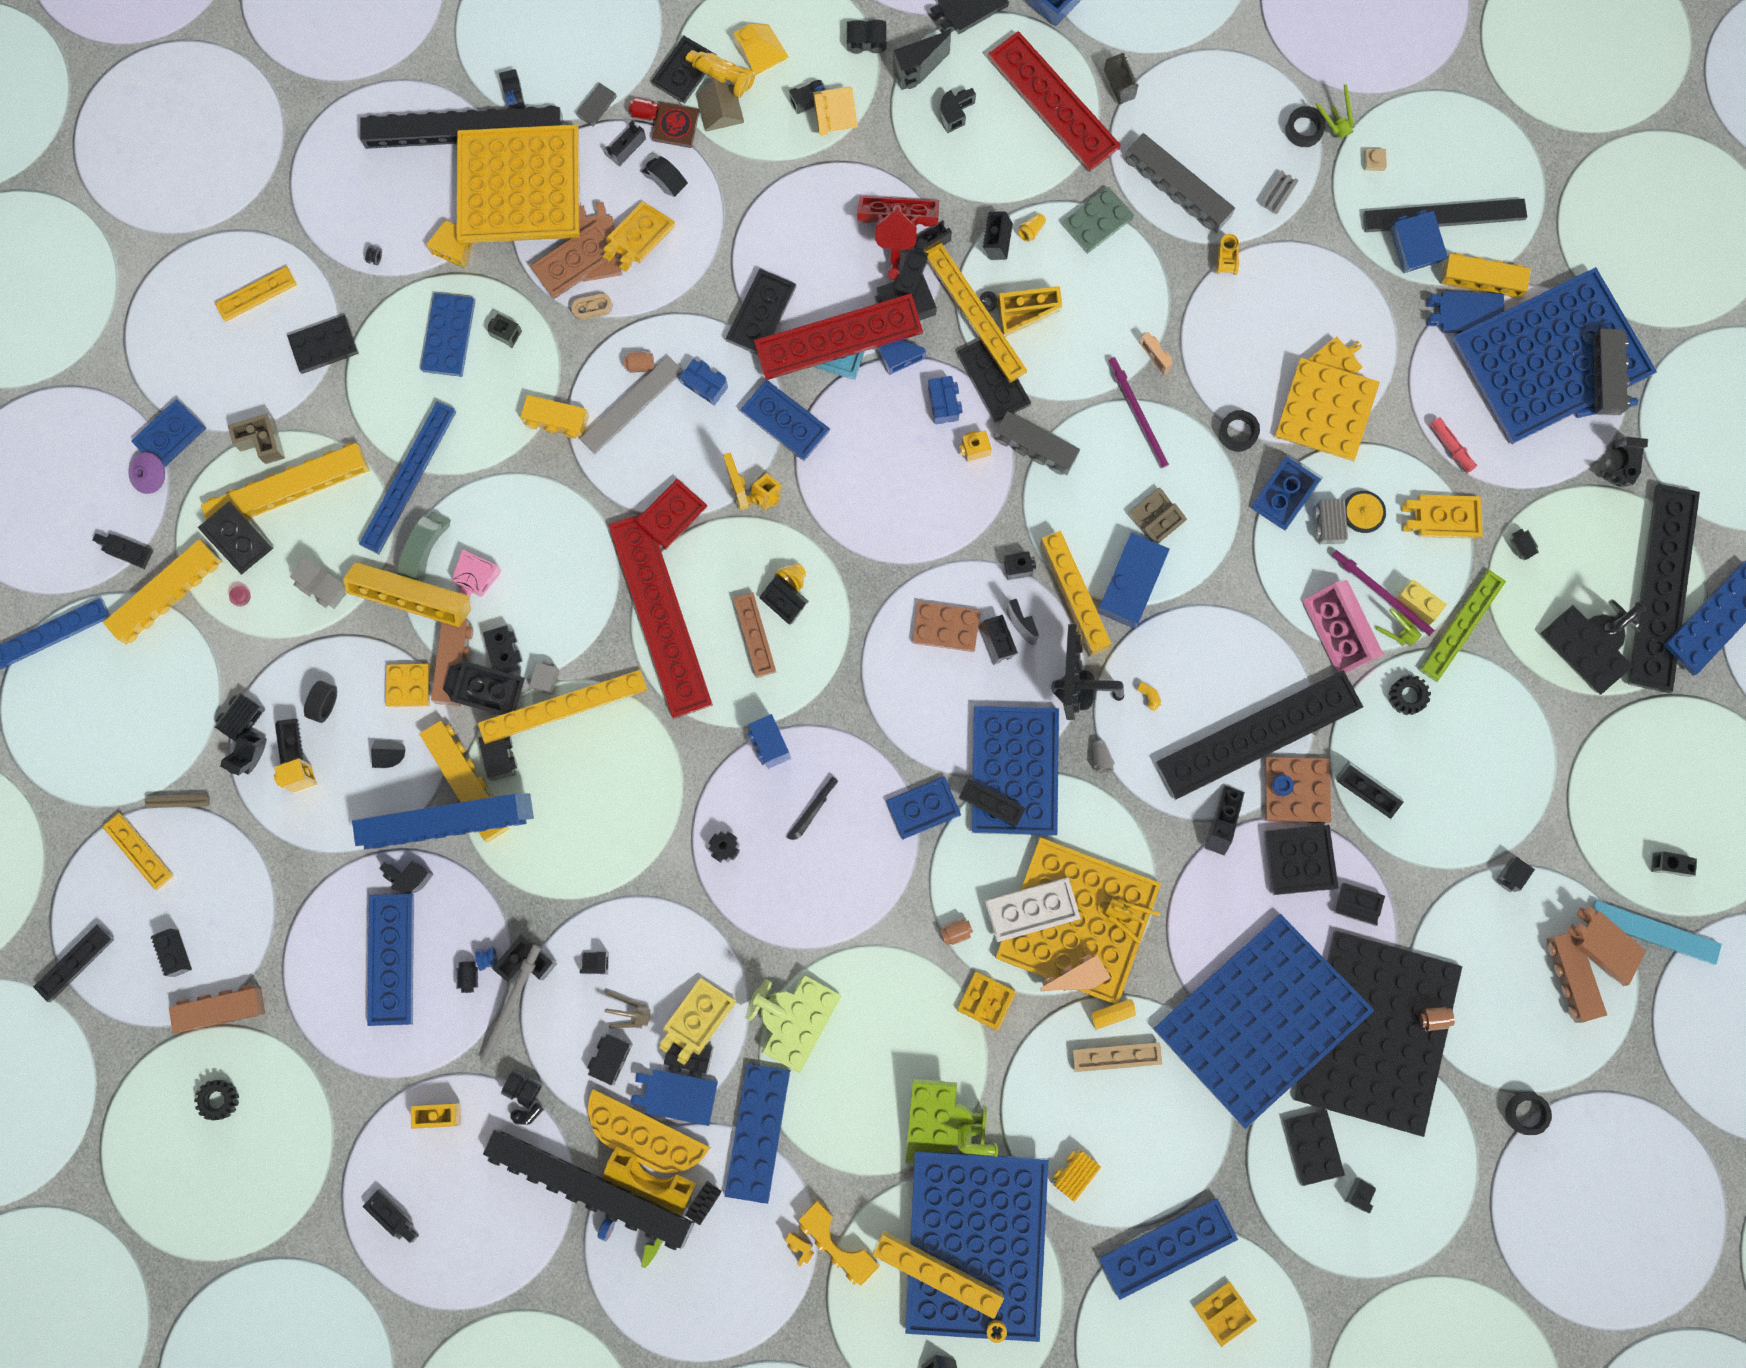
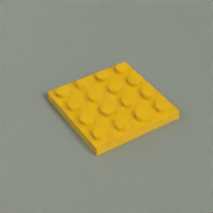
[1274,358,1380,462]

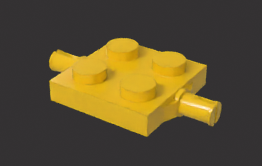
[1308,336,1363,374]

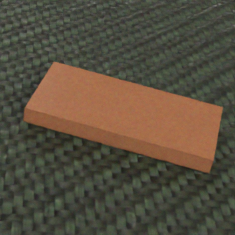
[530,221,620,300]

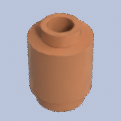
[624,351,654,373]
[940,918,973,946]
[1419,1007,1455,1031]

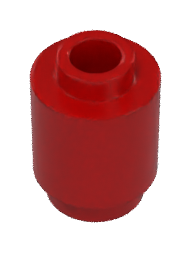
[628,97,659,121]

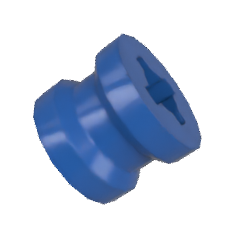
[475,946,498,971]

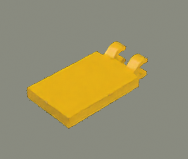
[603,201,675,272]
[723,452,753,511]
[1402,495,1483,539]

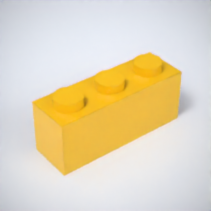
[520,395,589,439]

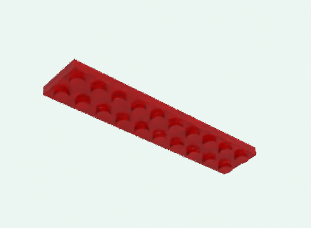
[609,514,713,719]

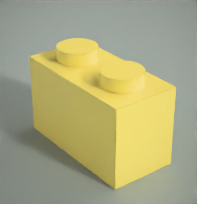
[1396,579,1447,625]

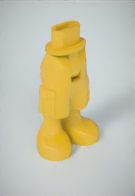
[686,50,755,98]

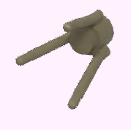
[604,990,651,1029]

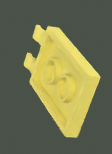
[659,978,736,1065]

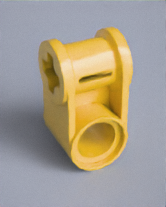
[1216,234,1239,275]

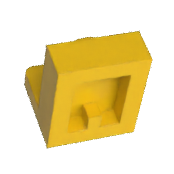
[785,1231,814,1267]

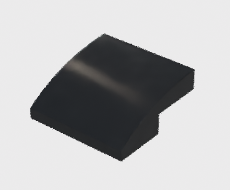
[1006,599,1039,645]

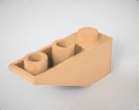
[1039,954,1111,991]

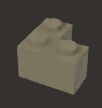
[228,413,285,464]

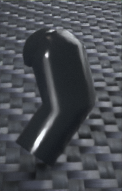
[510,1102,544,1125]

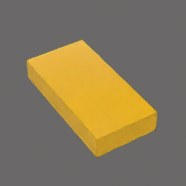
[1091,999,1136,1030]

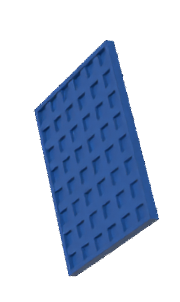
[1153,914,1374,1129]

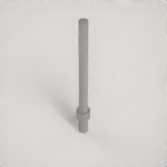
[480,945,541,1063]

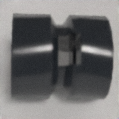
[501,1069,542,1109]

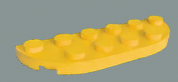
[588,1089,711,1173]

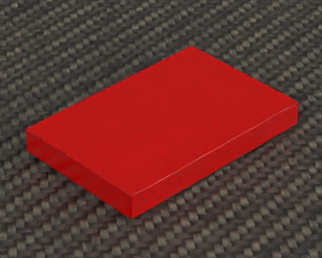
[635,479,708,550]

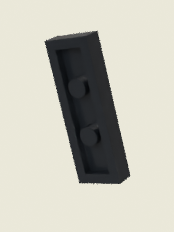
[958,779,1026,828]

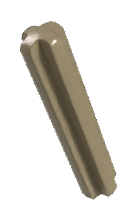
[145,794,210,808]

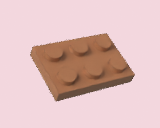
[912,602,980,652]

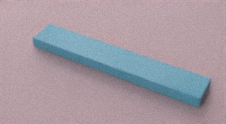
[1592,900,1722,965]

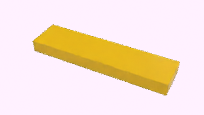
[214,266,298,322]
[102,812,174,890]

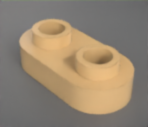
[571,294,613,320]

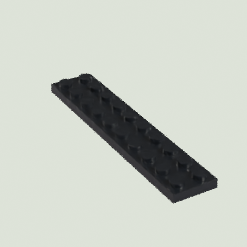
[1628,484,1700,693]
[1155,670,1364,800]

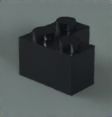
[492,935,557,983]

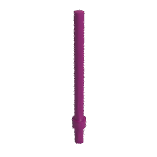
[1108,357,1169,468]
[1331,550,1435,636]

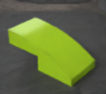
[641,1238,663,1268]

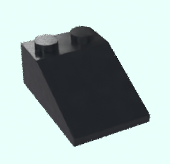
[893,30,951,90]

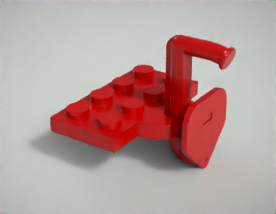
[857,196,940,280]

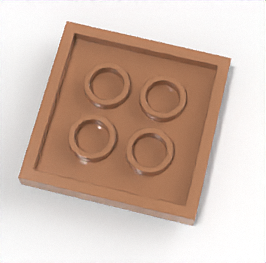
[1265,757,1331,823]

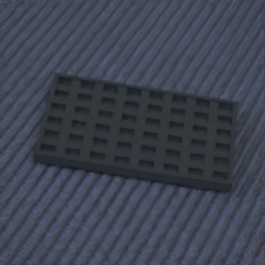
[1294,931,1463,1137]

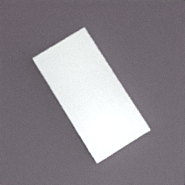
[985,877,1081,942]

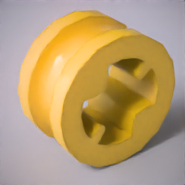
[986,1320,1007,1343]

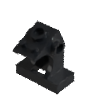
[1599,437,1648,488]

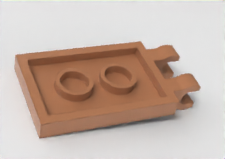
[580,202,622,282]
[1567,906,1646,986]

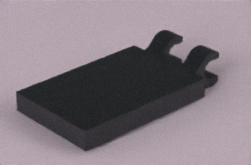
[929,0,1009,34]

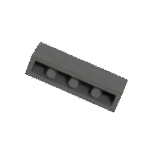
[1593,329,1630,415]
[995,411,1080,475]

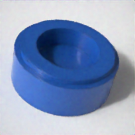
[1271,775,1294,797]
[597,1218,615,1242]

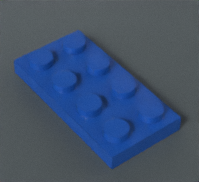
[421,293,476,377]
[740,380,830,461]

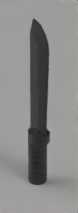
[786,776,838,840]

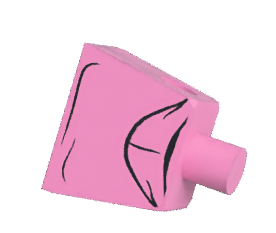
[452,549,502,598]

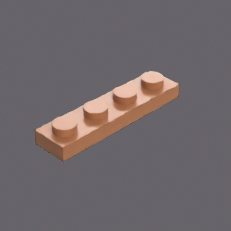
[733,592,777,678]

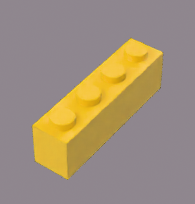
[1441,253,1531,299]

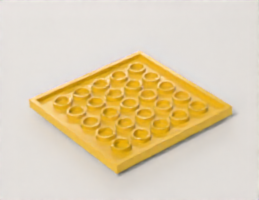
[457,125,580,244]
[995,837,1161,1004]

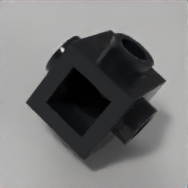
[708,831,740,863]

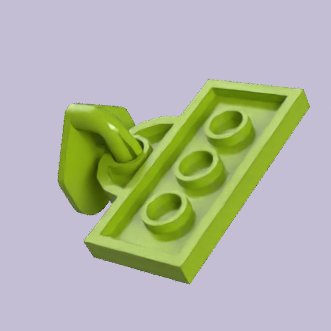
[905,1079,998,1164]

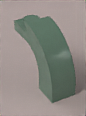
[397,512,451,581]

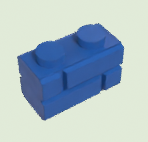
[679,359,728,405]
[928,376,963,425]

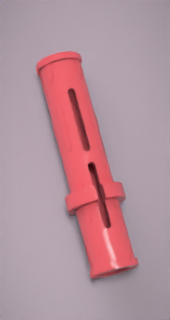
[1429,417,1478,474]

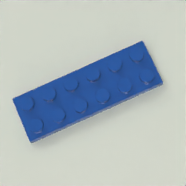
[1664,561,1746,676]
[367,894,414,1026]
[725,1064,790,1204]
[1099,1198,1238,1300]

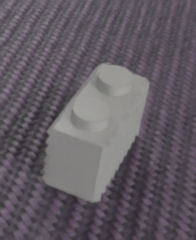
[1313,499,1348,545]

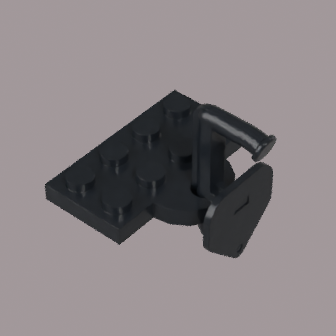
[1540,599,1646,695]
[1051,624,1125,720]

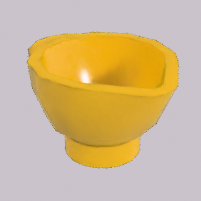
[775,563,806,592]

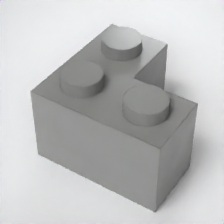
[289,557,347,609]

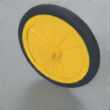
[1345,491,1386,533]

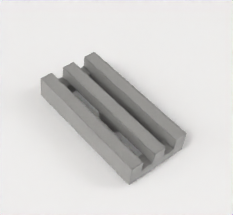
[1260,170,1299,215]

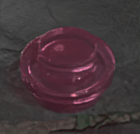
[229,586,251,607]

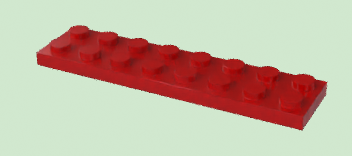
[988,31,1121,172]
[754,293,923,380]

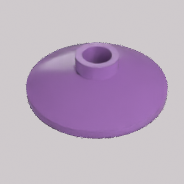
[128,452,165,494]

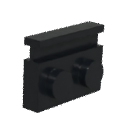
[759,574,809,625]
[1334,883,1385,926]

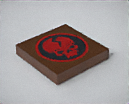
[652,102,700,148]

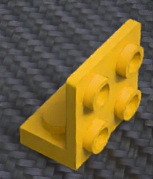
[812,86,858,136]

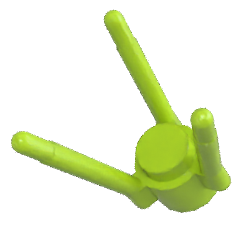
[1316,84,1355,139]
[1376,608,1422,647]

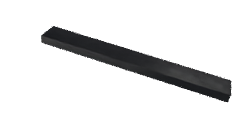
[1363,198,1528,233]

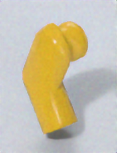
[1137,681,1162,711]

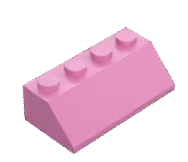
[1302,580,1384,673]

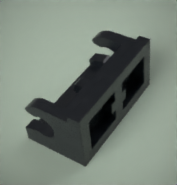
[604,120,646,167]
[909,220,952,252]
[978,614,1018,665]

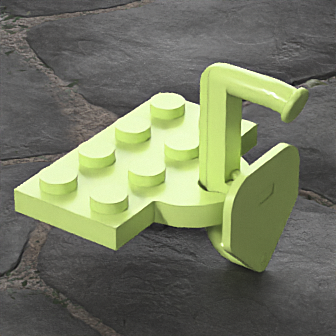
[745,975,841,1073]

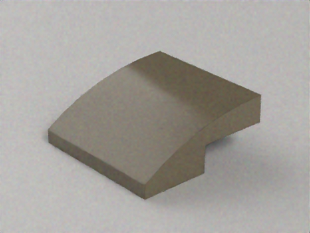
[1127,487,1188,544]

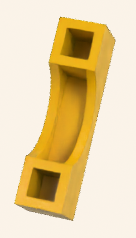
[602,1146,697,1215]
[798,1200,880,1286]

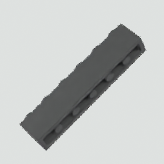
[1125,133,1235,233]

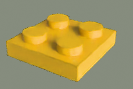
[386,664,430,707]

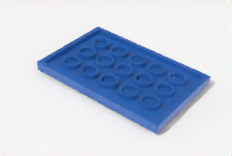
[972,706,1059,836]

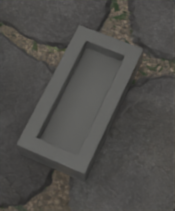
[576,83,617,127]

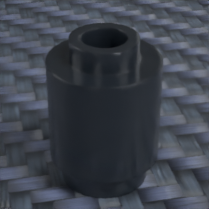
[1510,528,1539,561]
[456,961,478,993]

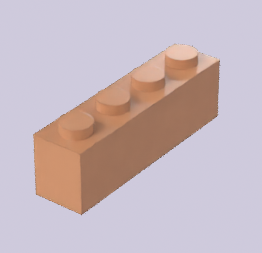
[431,620,473,706]
[1547,933,1607,1023]
[169,985,265,1033]

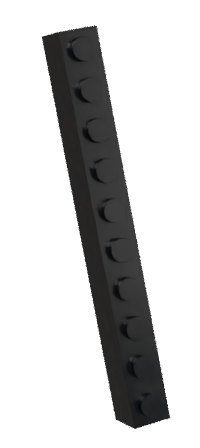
[360,105,563,149]
[483,1130,695,1250]

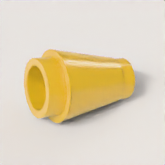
[1018,213,1046,242]

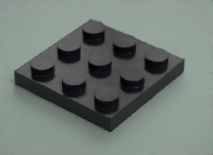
[1264,825,1339,896]

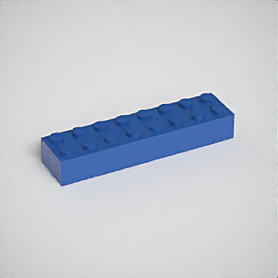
[352,793,534,850]

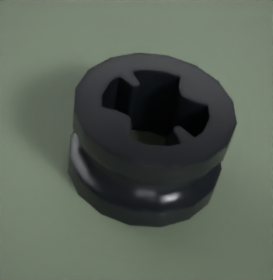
[365,245,382,266]
[979,291,997,312]

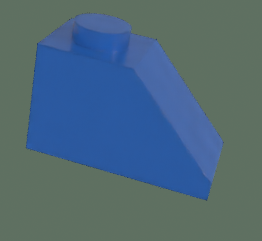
[879,340,926,375]

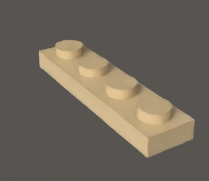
[1072,1042,1162,1072]

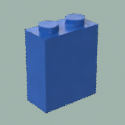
[1390,210,1448,274]

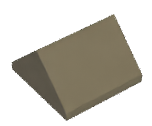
[697,80,744,132]

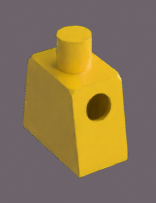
[426,221,473,269]

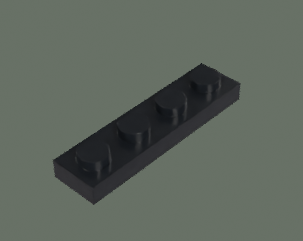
[33,924,115,1003]

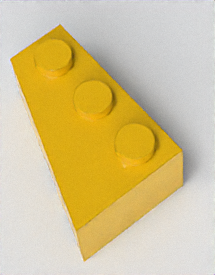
[997,286,1062,337]

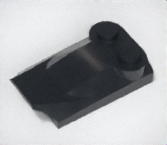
[443,661,525,715]

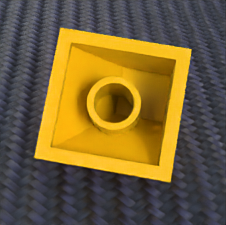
[733,24,789,76]

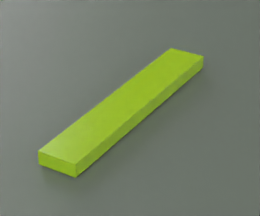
[1419,570,1506,682]

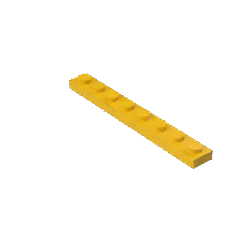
[926,243,1027,383]
[478,670,647,744]

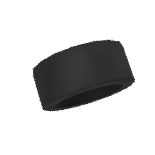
[1285,106,1326,147]
[1219,410,1260,452]
[304,680,338,723]
[1505,1093,1552,1135]

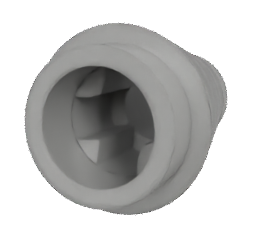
[1093,740,1115,774]

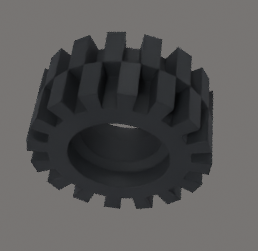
[1389,675,1431,715]
[194,1080,239,1121]
[685,1181,722,1225]

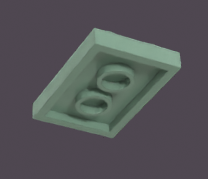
[1062,186,1134,254]

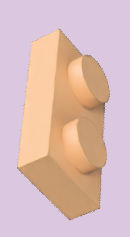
[1139,332,1173,375]

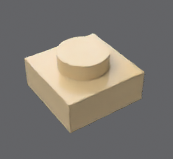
[1364,148,1387,171]

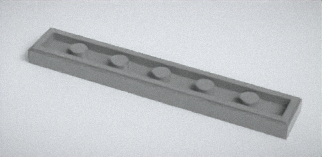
[580,356,683,455]

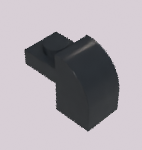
[940,88,976,133]
[641,156,688,197]
[220,730,267,776]
[379,860,433,894]

